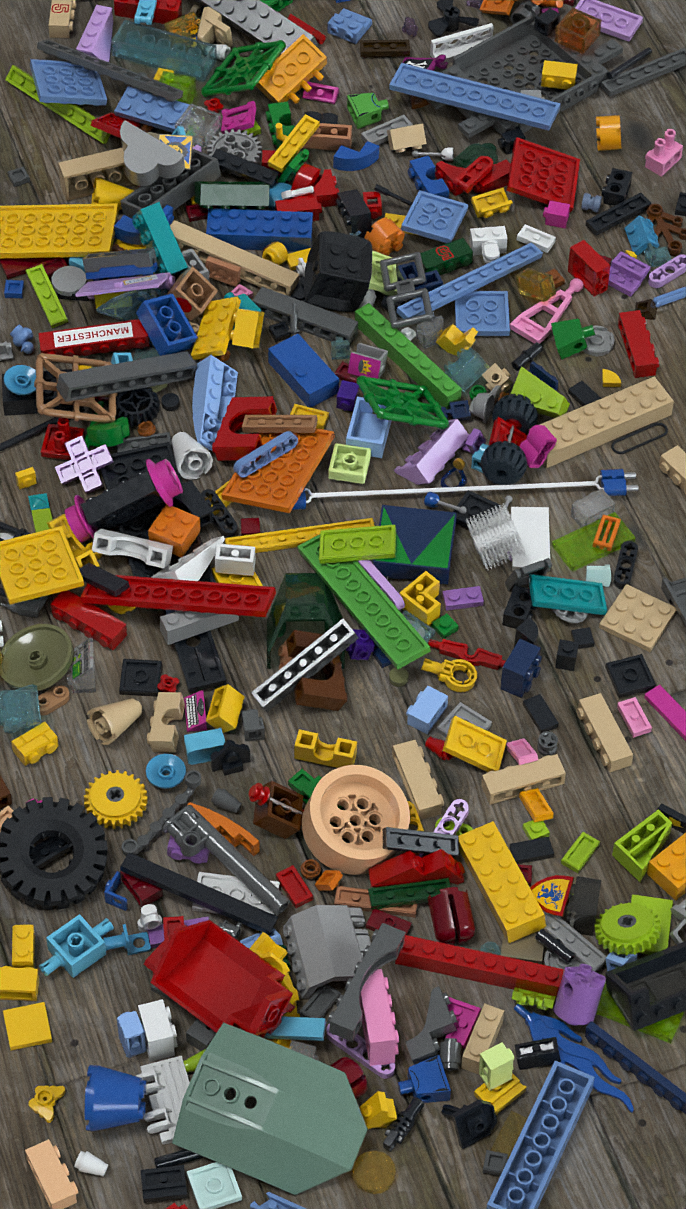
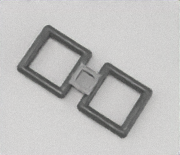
[379,252,433,329]

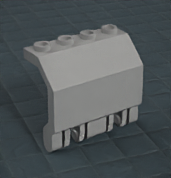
[283,905,378,999]

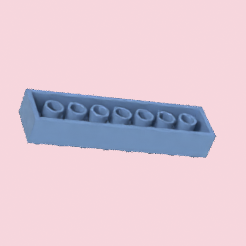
[486,1061,595,1209]

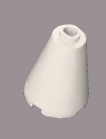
[172,432,213,480]

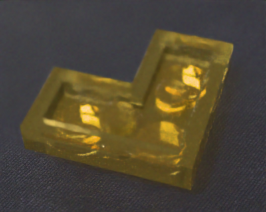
[164,12,200,50]

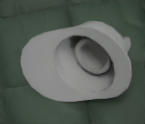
[469,385,501,423]

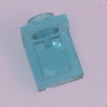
[644,243,672,267]

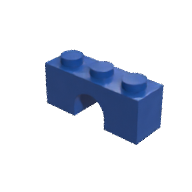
[408,155,449,199]

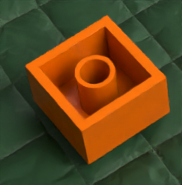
[148,504,200,557]

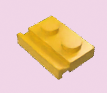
[474,1073,527,1115]

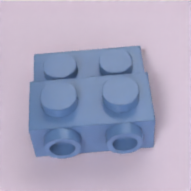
[327,8,372,44]

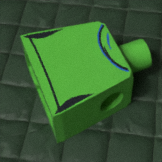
[347,93,389,129]

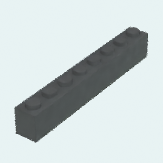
[56,351,197,402]

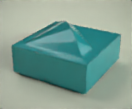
[28,493,50,514]

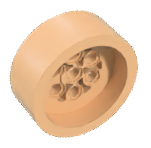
[302,765,410,875]

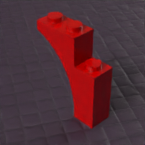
[435,159,511,196]
[275,169,339,221]
[368,849,465,888]

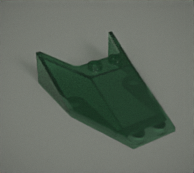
[267,573,345,669]

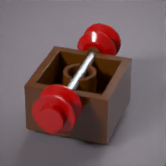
[249,780,304,839]

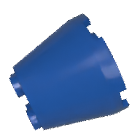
[85,1065,147,1131]

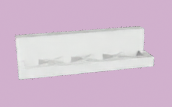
[430,23,494,62]

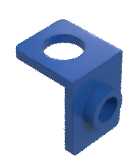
[104,871,128,911]

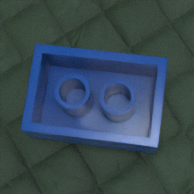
[136,293,198,356]

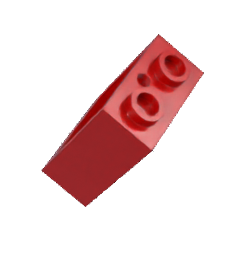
[568,240,610,297]

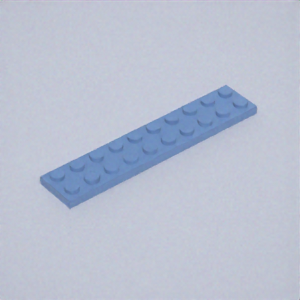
[389,63,560,131]

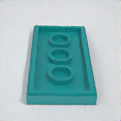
[528,574,607,615]

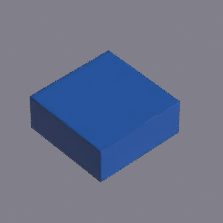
[4,280,24,298]

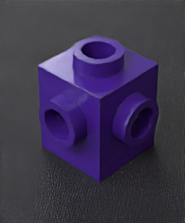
[345,629,374,660]

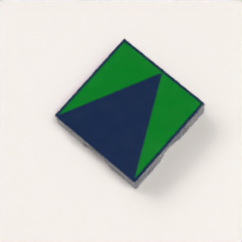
[373,505,457,585]

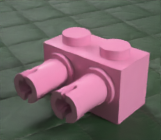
[645,129,683,177]

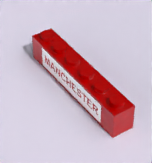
[38,319,149,357]

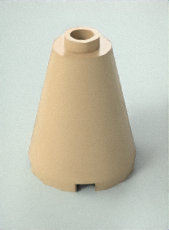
[87,699,142,745]

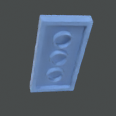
[114,86,190,133]

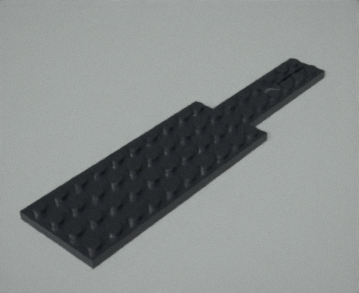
[100,442,227,693]

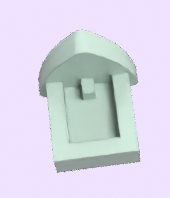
[586,564,611,587]

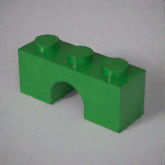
[265,101,295,149]

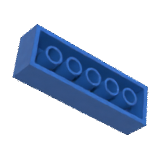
[206,208,313,252]

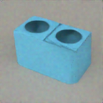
[184,728,226,765]

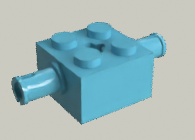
[39,914,114,978]

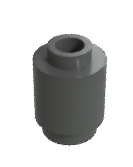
[440,1038,461,1070]

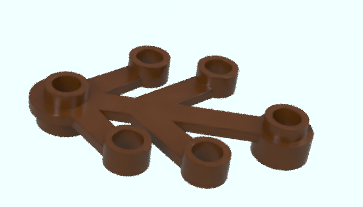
[646,204,686,256]

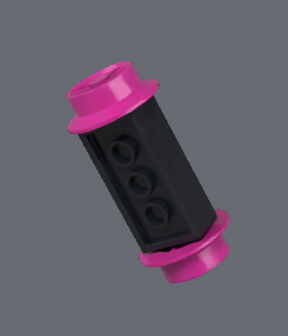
[65,459,183,543]

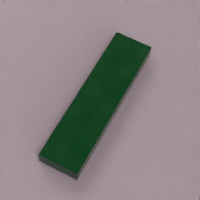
[368,878,451,910]

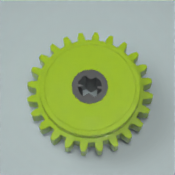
[594,902,661,955]

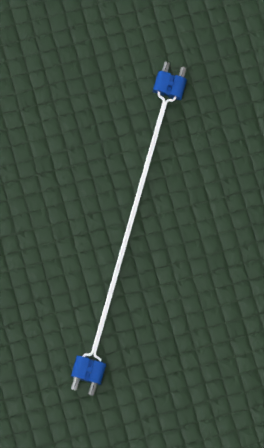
[292,469,639,510]

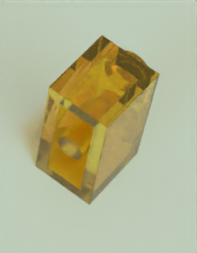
[515,268,556,302]

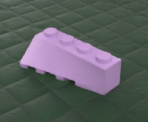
[76,5,113,62]
[394,419,469,485]

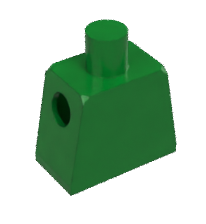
[551,319,595,360]

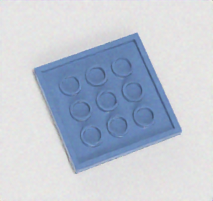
[30,59,107,106]

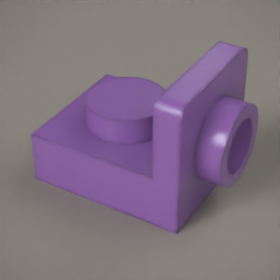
[462,428,487,454]

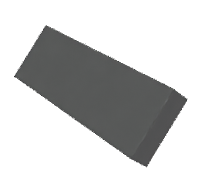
[116,432,173,453]

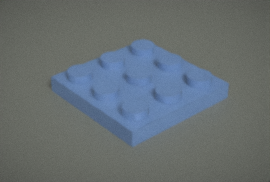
[401,190,468,243]
[455,291,510,336]

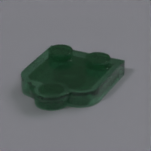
[453,143,498,168]

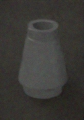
[211,788,242,814]

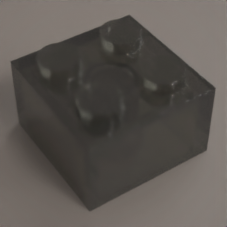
[566,876,601,936]

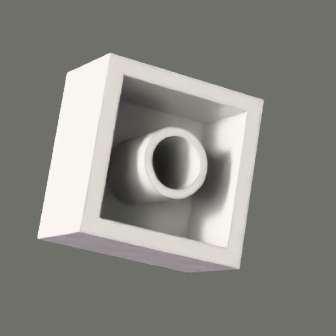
[138,999,178,1062]

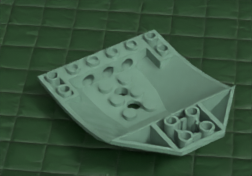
[172,1023,368,1196]

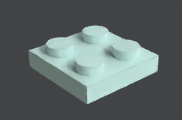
[187,1162,242,1209]

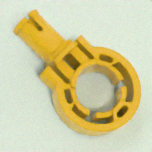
[421,658,477,692]

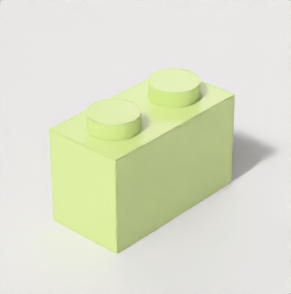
[479,1042,514,1091]

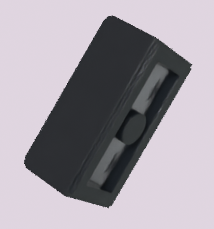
[515,1037,561,1070]

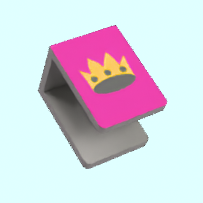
[348,343,388,379]

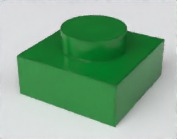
[432,613,459,639]
[288,769,314,794]

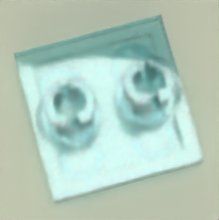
[0,684,42,734]

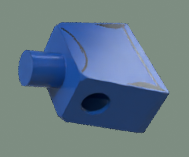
[398,1055,451,1103]

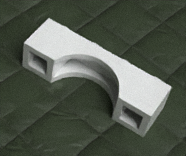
[92,529,173,568]

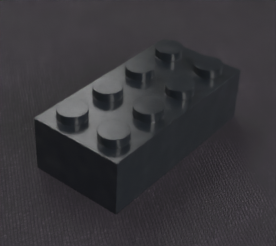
[2,369,73,416]

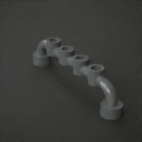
[121,770,201,856]

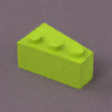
[511,366,570,418]
[612,809,672,882]

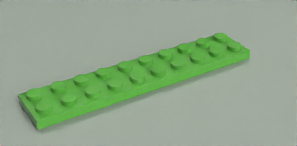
[297,529,431,670]

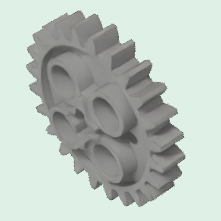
[207,129,262,174]

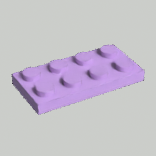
[570,0,643,42]

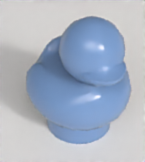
[10,324,34,354]

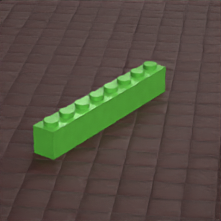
[355,303,462,410]

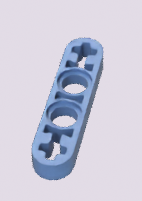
[233,431,298,477]

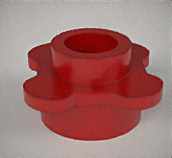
[204,97,223,114]
[157,674,179,692]

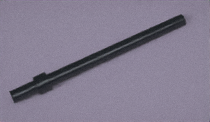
[0,406,85,452]

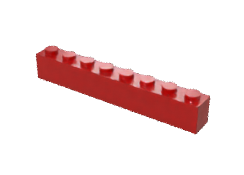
[395,935,564,998]

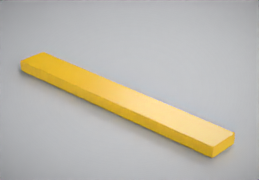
[225,518,375,553]

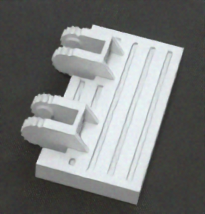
[136,1056,190,1145]

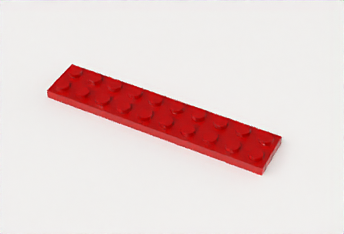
[81,575,276,617]

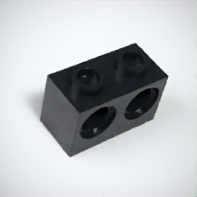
[601,168,633,206]
[502,585,537,629]

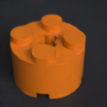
[364,217,405,256]

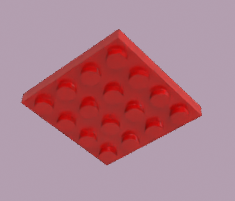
[506,137,580,213]

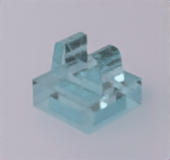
[331,337,350,360]

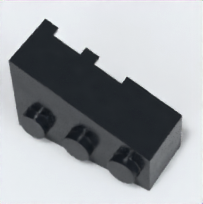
[335,189,372,238]

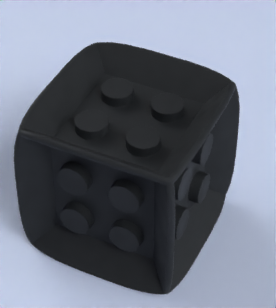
[304,231,372,312]

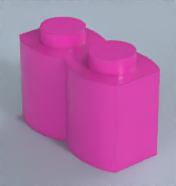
[520,425,557,468]

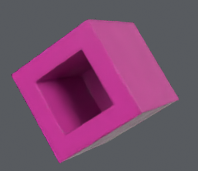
[543,201,570,229]

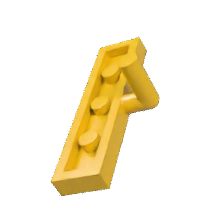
[268,114,320,173]

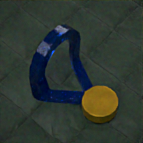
[440,458,467,488]

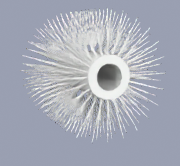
[466,503,525,571]

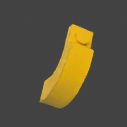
[47,514,99,569]

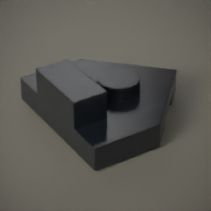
[210,739,251,776]

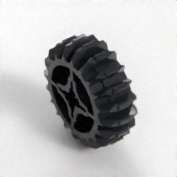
[115,387,160,428]

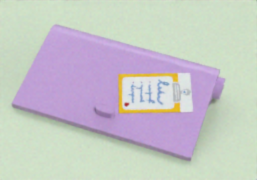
[75,272,175,300]

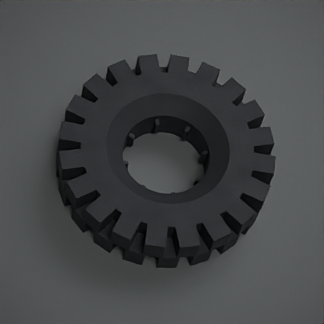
[0,797,108,910]

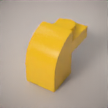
[436,324,478,356]

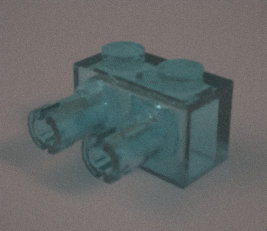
[444,347,490,392]

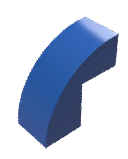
[333,141,379,171]

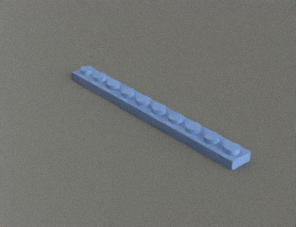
[396,242,543,319]

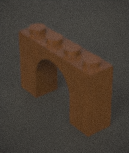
[286,630,348,711]

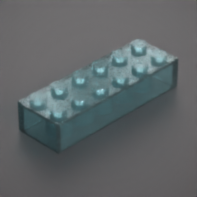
[111,20,217,82]

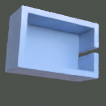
[346,396,391,458]

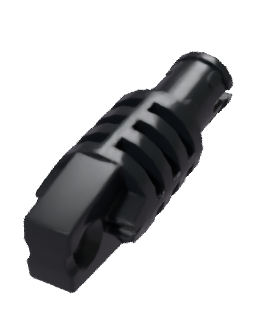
[383,1097,425,1152]

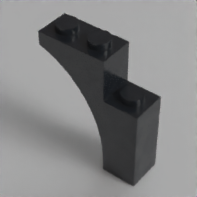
[162,480,213,528]

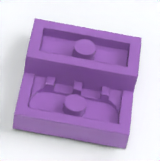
[608,251,651,297]

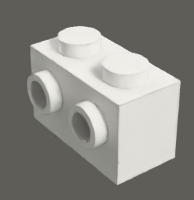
[215,544,256,576]

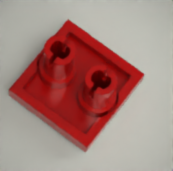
[41,418,85,460]

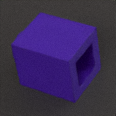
[336,380,360,411]

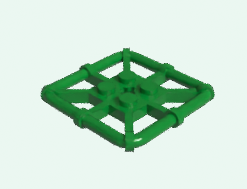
[201,40,286,97]
[356,375,449,429]

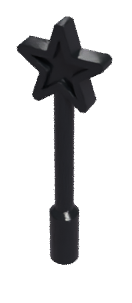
[374,184,413,206]

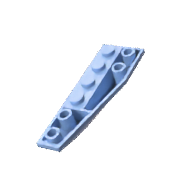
[192,355,238,451]

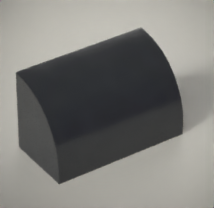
[514,617,538,647]

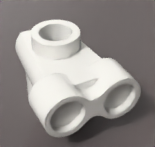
[138,904,162,932]

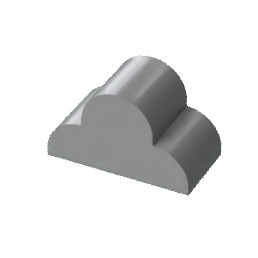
[120,120,185,186]

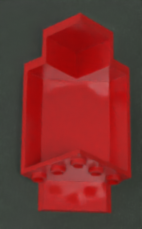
[144,920,295,1038]

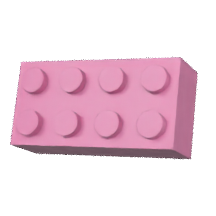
[359,969,399,1066]

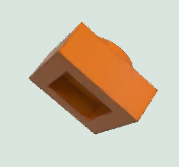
[314,870,343,891]

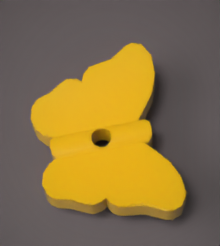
[29,1085,66,1123]

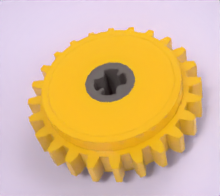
[84,770,148,829]

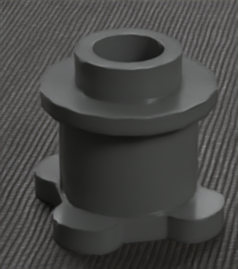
[218,920,242,940]

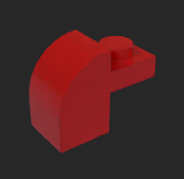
[291,163,323,190]

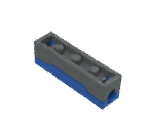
[82,248,158,281]

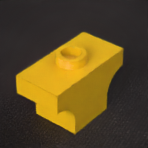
[359,1091,397,1130]

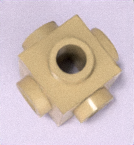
[482,363,513,392]

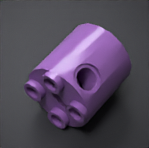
[554,964,606,1026]

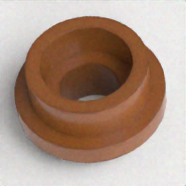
[137,421,156,437]
[300,859,321,879]

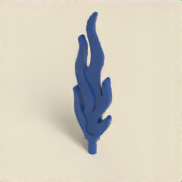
[514,1004,634,1113]

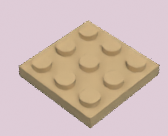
[599,584,677,652]

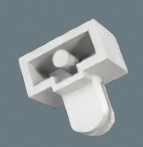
[469,226,507,264]

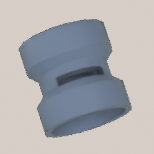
[581,193,602,213]

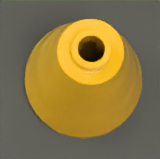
[91,178,135,210]

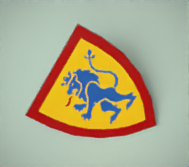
[530,875,574,917]

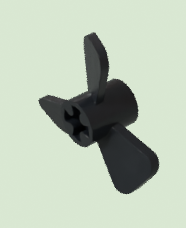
[428,0,479,37]

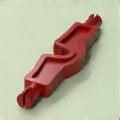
[428,639,506,670]

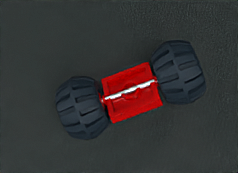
[481,394,538,485]

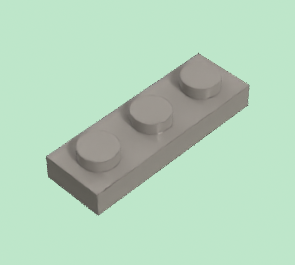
[361,115,413,145]

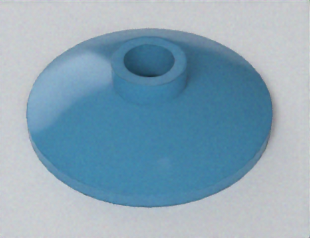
[4,365,36,395]
[146,754,186,789]

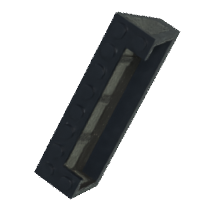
[605,941,686,1031]

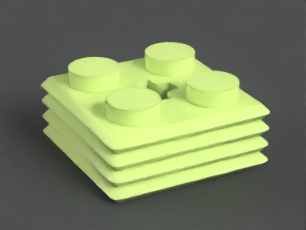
[328,443,371,484]

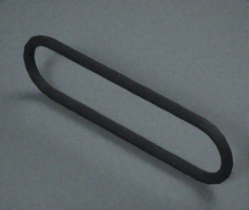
[611,422,668,454]

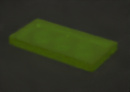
[552,512,636,571]

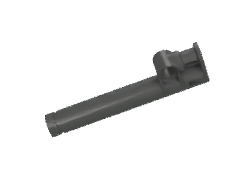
[162,805,290,915]

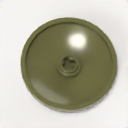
[0,624,74,692]

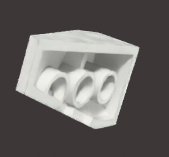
[151,536,225,581]

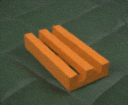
[592,515,621,551]

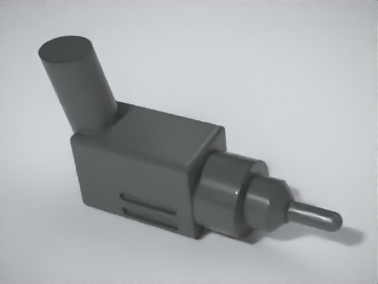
[0,595,49,618]

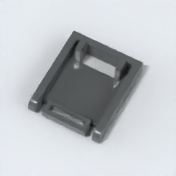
[505,558,552,591]

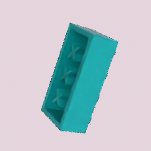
[132,202,188,276]

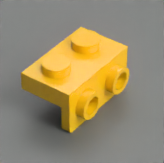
[470,188,513,218]

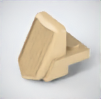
[197,6,233,53]

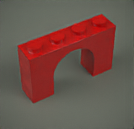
[212,396,277,461]

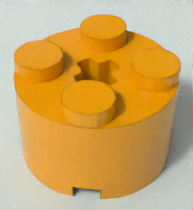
[596,115,622,151]

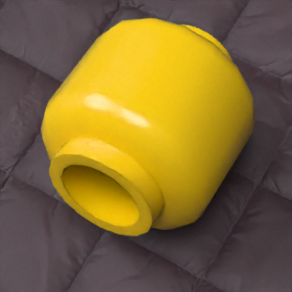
[262,242,288,265]

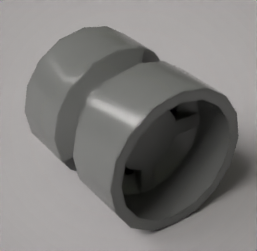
[510,0,540,25]

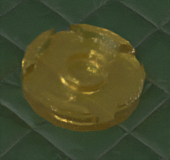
[352,1151,396,1194]

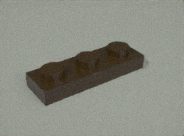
[360,39,410,57]

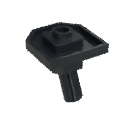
[441,1099,497,1149]

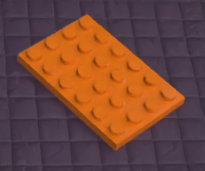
[221,428,335,513]

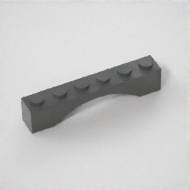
[327,923,406,1042]

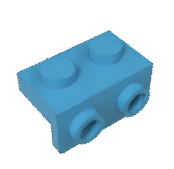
[625,215,659,255]

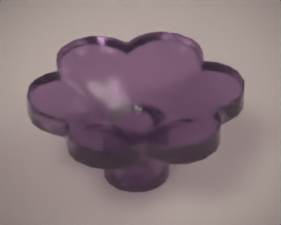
[402,17,418,37]

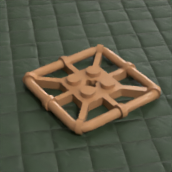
[34,353,117,423]

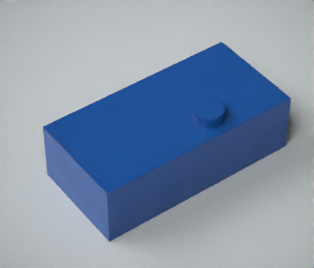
[268,334,339,408]

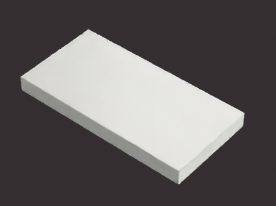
[511,507,550,571]
[192,872,280,915]

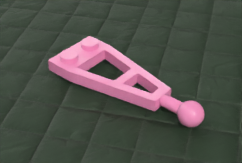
[510,278,583,344]

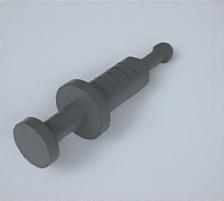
[288,302,300,337]

